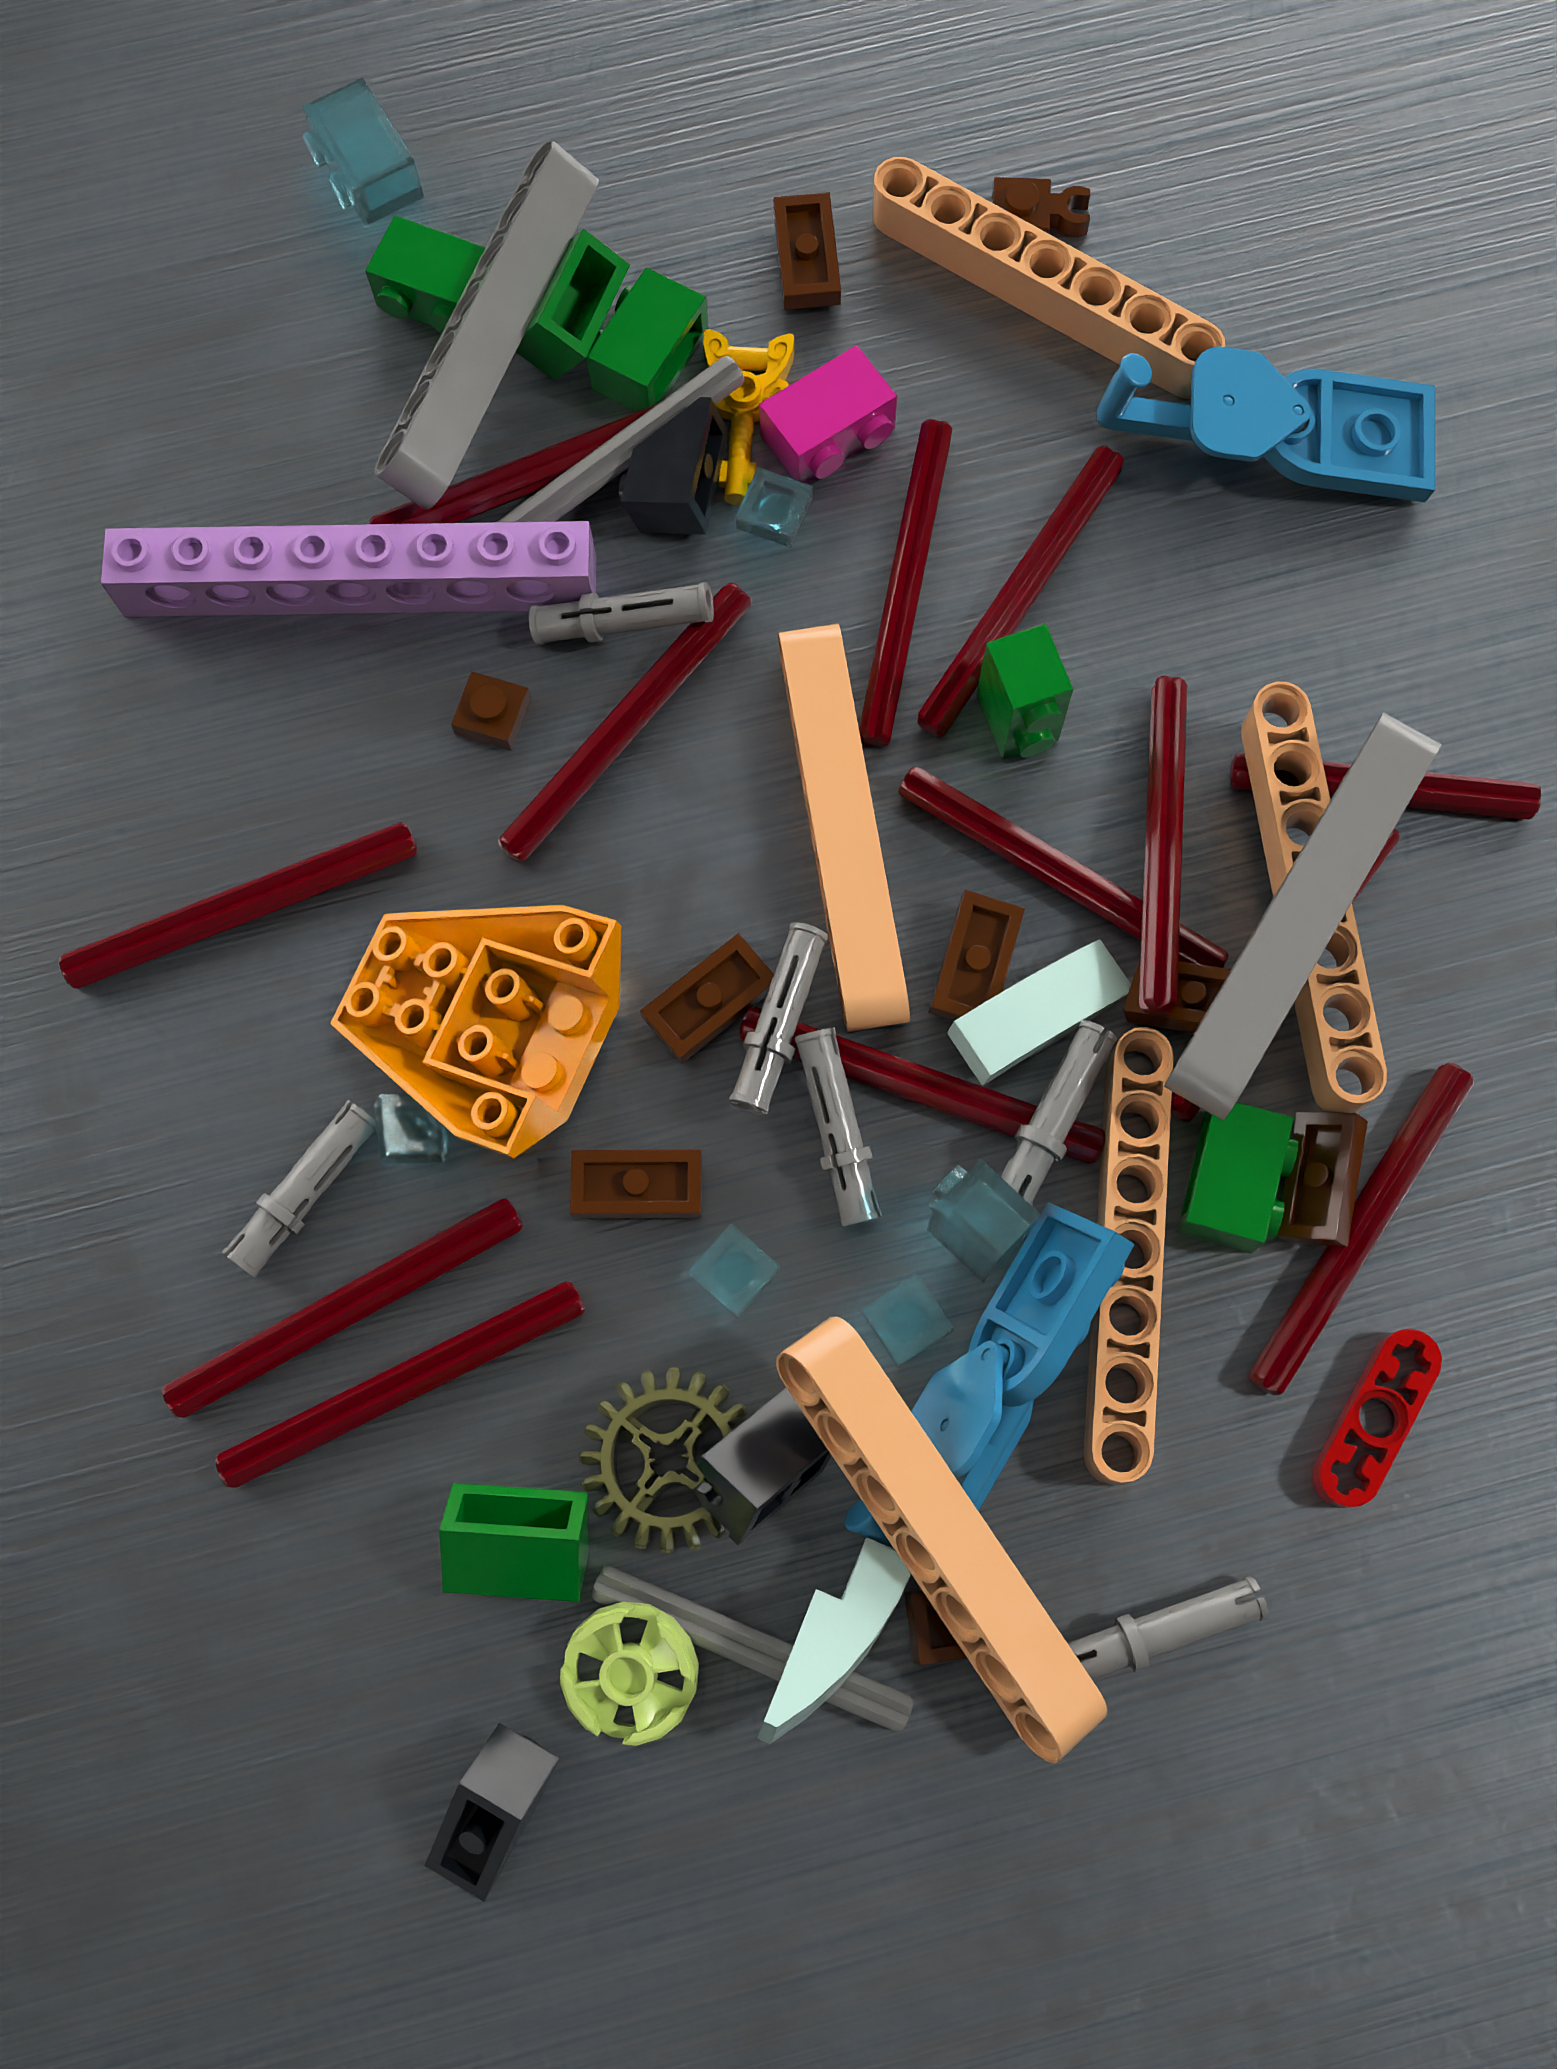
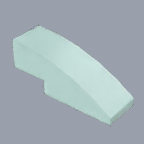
[947,939,1131,1086]
[757,1537,911,1744]

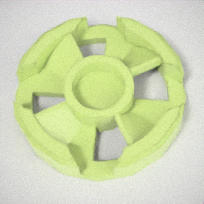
[560,1601,699,1746]

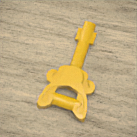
[703,329,795,505]

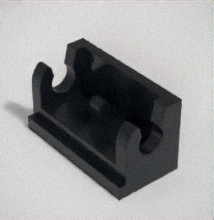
[693,1388,832,1545]

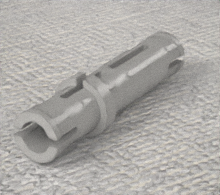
[529,582,714,645]
[729,922,828,1115]
[992,1020,1118,1211]
[795,1027,882,1226]
[221,1100,380,1278]
[1068,1576,1269,1680]

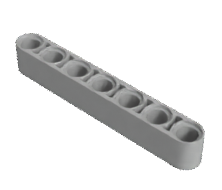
[374,139,599,510]
[1164,712,1442,1121]

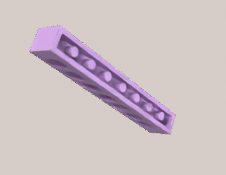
[101,521,596,617]

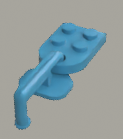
[1096,346,1435,502]
[844,1202,1135,1549]

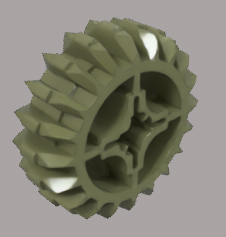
[579,1367,748,1554]

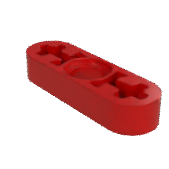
[1312,1329,1442,1508]

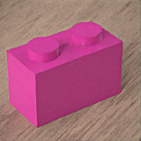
[759,345,897,487]

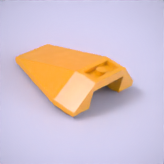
[330,905,622,1159]

